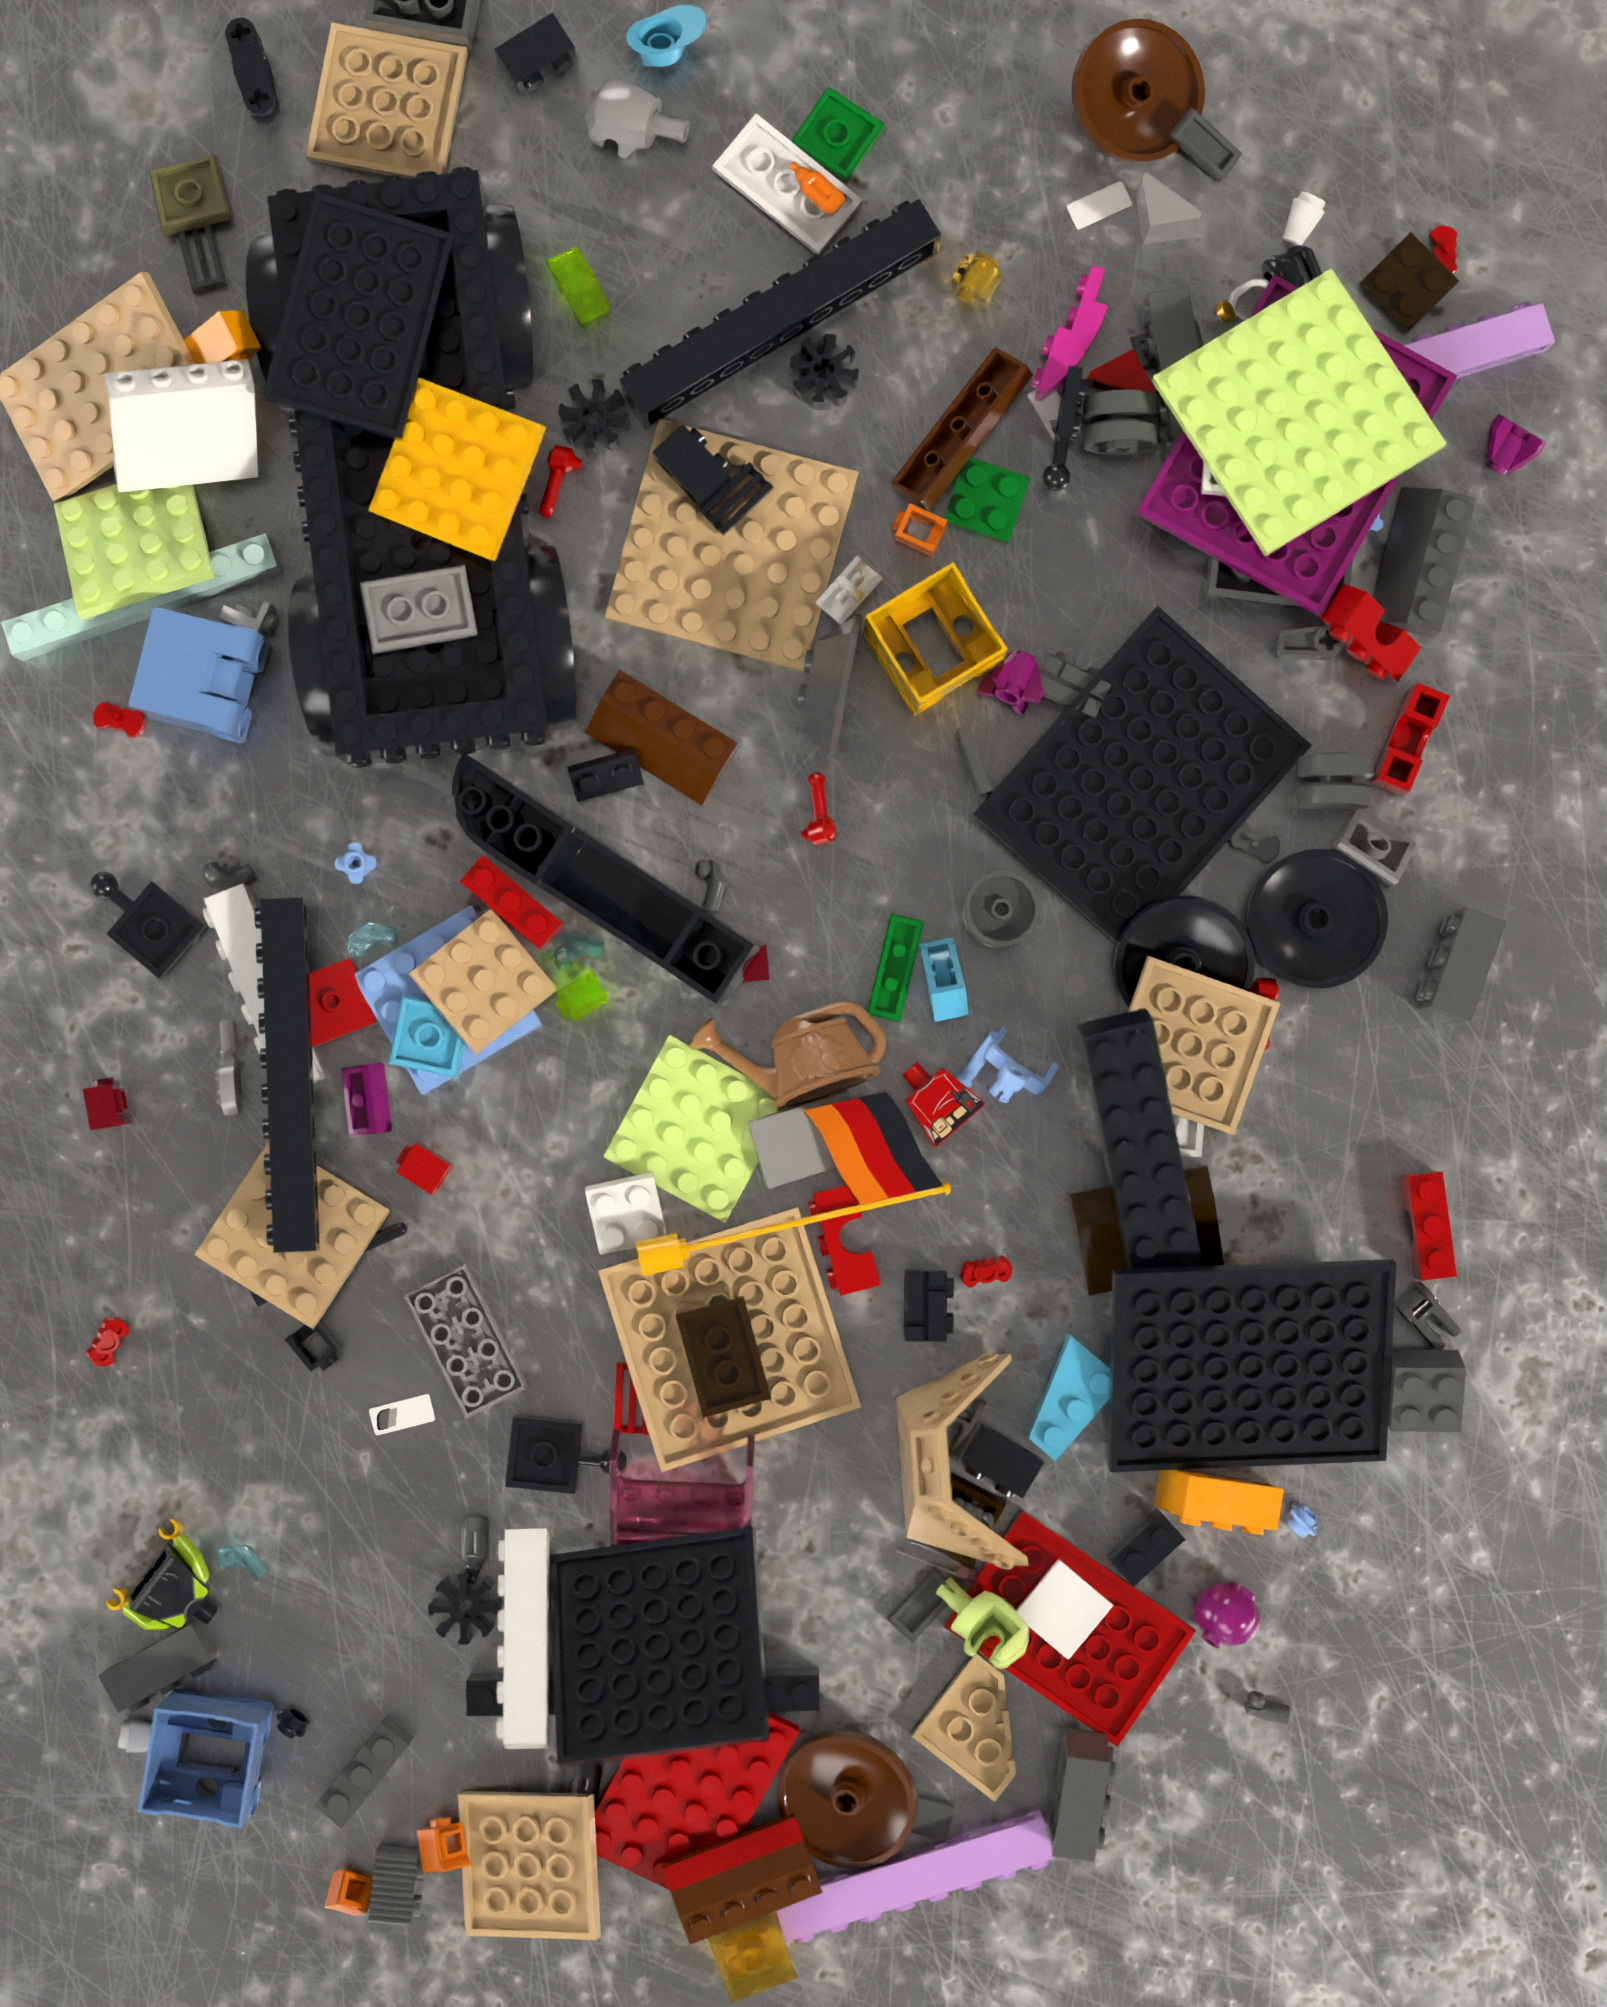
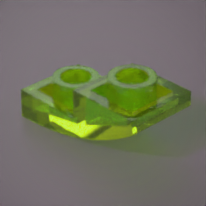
[546,245,612,325]

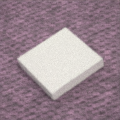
[1016,1558,1113,1660]

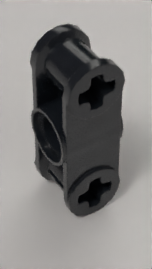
[225,18,280,125]

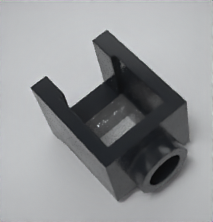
[284,1320,342,1372]

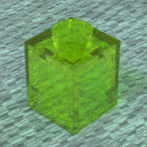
[555,970,612,1023]

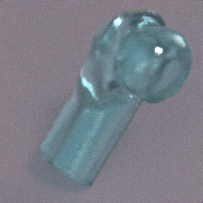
[347,923,398,956]
[216,1545,269,1581]

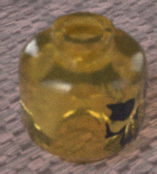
[951,250,1003,305]

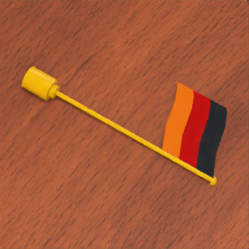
[635,1092,951,1276]

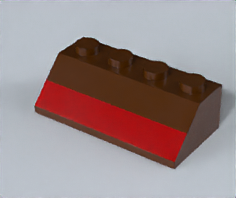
[661,1813,823,1945]

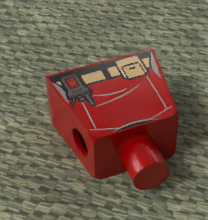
[902,1061,985,1148]

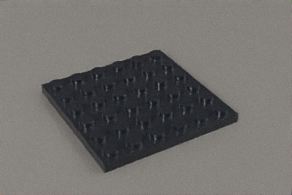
[550,1526,770,1767]

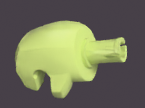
[936,1577,1029,1669]

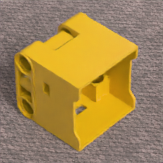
[862,562,1008,716]

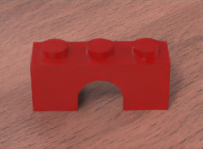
[1320,584,1421,682]
[1370,683,1450,796]
[460,855,565,951]
[1400,1171,1457,1281]
[808,1184,881,1296]

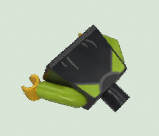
[106,1518,218,1630]

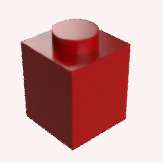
[396,1142,454,1195]

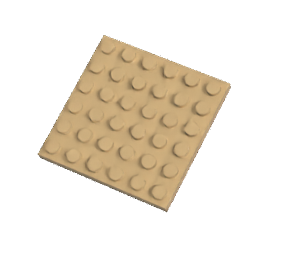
[605,419,859,673]
[598,1207,861,1473]

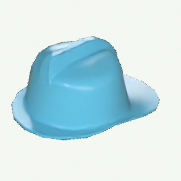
[626,5,707,67]

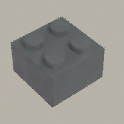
[1388,1349,1466,1432]

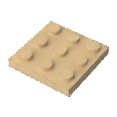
[409,908,557,1056]

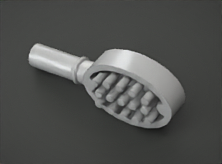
[215,1020,242,1116]

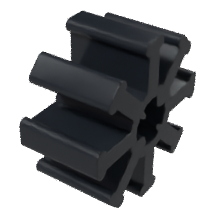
[789,334,859,410]
[558,379,630,456]
[428,1569,502,1645]

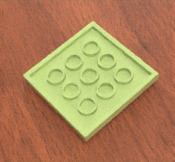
[54,484,215,620]
[603,1035,788,1223]

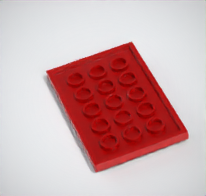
[943,1510,1196,1747]
[594,1711,800,1890]

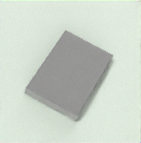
[360,565,478,654]
[747,1091,850,1189]

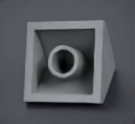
[1135,172,1203,245]
[1329,809,1417,889]

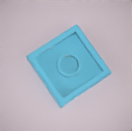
[388,996,465,1078]

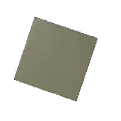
[149,154,231,236]

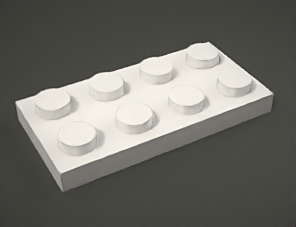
[712,113,863,255]

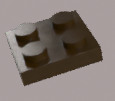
[1360,232,1459,332]

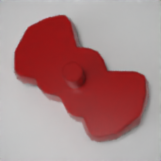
[1428,225,1458,274]
[93,701,145,739]
[959,1255,1013,1288]
[86,1316,129,1366]

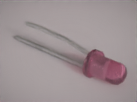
[895,1541,979,1583]

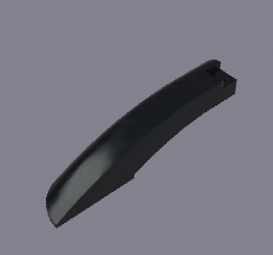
[452,753,761,1004]

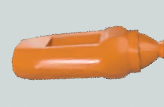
[790,162,846,216]

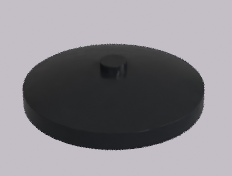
[1246,849,1388,989]
[1114,895,1255,1008]

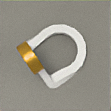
[1216,278,1269,324]

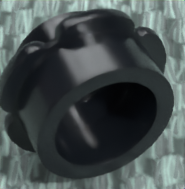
[276,1706,310,1739]

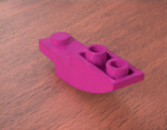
[1031,265,1108,401]

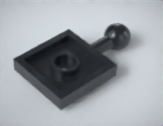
[1043,365,1088,491]
[90,872,207,979]
[505,1416,628,1494]

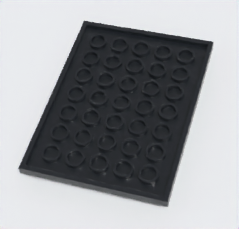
[972,606,1312,944]
[1108,1259,1397,1472]

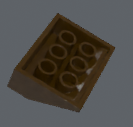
[1066,1165,1225,1296]

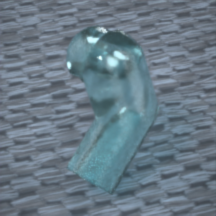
[554,937,605,970]

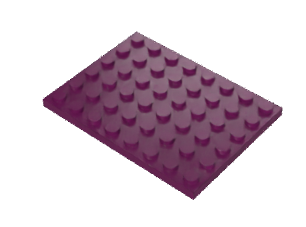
[1136,274,1457,617]

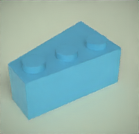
[1026,1332,1110,1461]

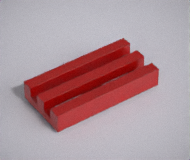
[614,1362,649,1435]

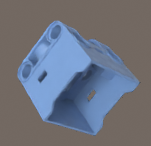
[128,606,270,744]
[138,1688,274,1828]

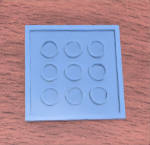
[355,905,543,1095]

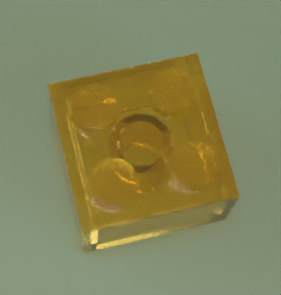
[708,1912,798,2003]

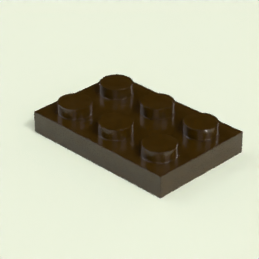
[675,1296,771,1418]

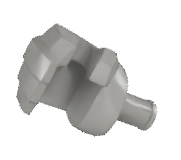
[584,79,690,159]

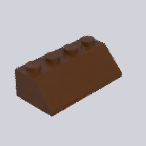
[585,669,739,806]

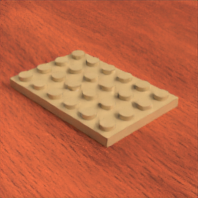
[0,272,196,502]

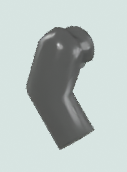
[695,859,726,911]
[203,862,257,891]
[1244,1691,1290,1724]

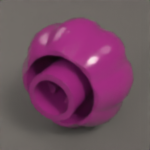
[1194,1582,1260,1648]

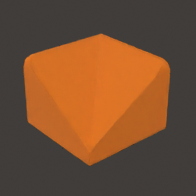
[325,1869,373,1916]

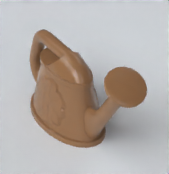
[689,1000,886,1108]

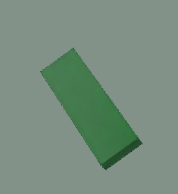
[867,913,924,1023]

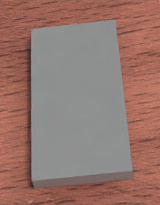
[403,1263,529,1419]

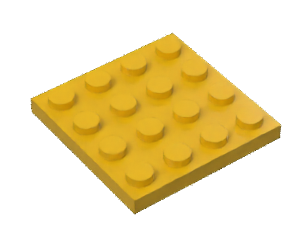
[368,378,546,561]

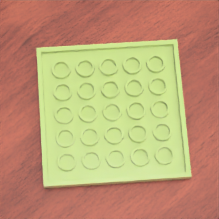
[1152,268,1447,556]

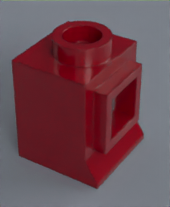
[83,1077,132,1130]

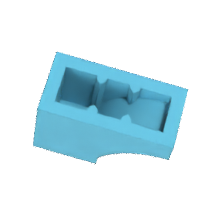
[919,937,969,1022]

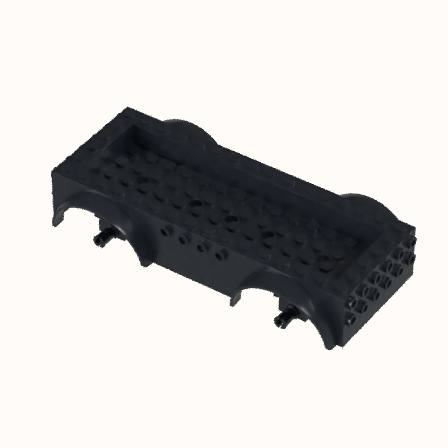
[245,167,576,768]

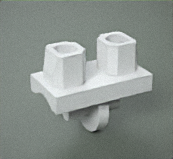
[816,556,883,625]

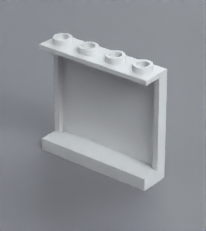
[104,359,258,493]

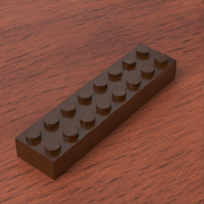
[890,347,1033,512]

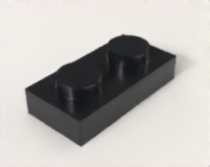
[567,748,644,802]

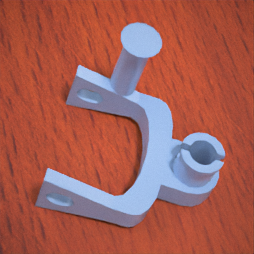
[955,1026,1059,1103]

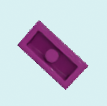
[341,1063,392,1137]

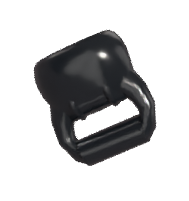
[1262,245,1323,288]

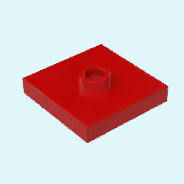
[309,958,376,1048]

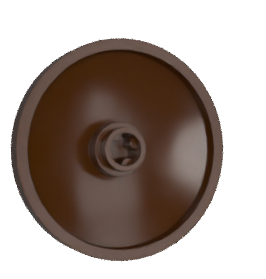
[1071,19,1205,163]
[777,1731,918,1869]

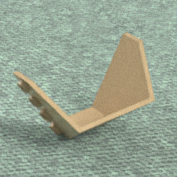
[895,1352,1028,1569]

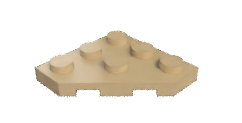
[911,1652,1016,1802]

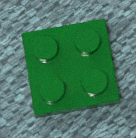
[944,457,1031,545]

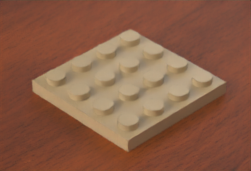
[305,22,468,179]
[1128,956,1281,1135]
[194,1142,390,1330]
[458,1791,601,1940]

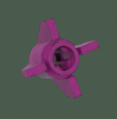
[1484,413,1546,476]
[977,650,1044,716]

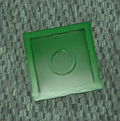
[791,86,885,184]

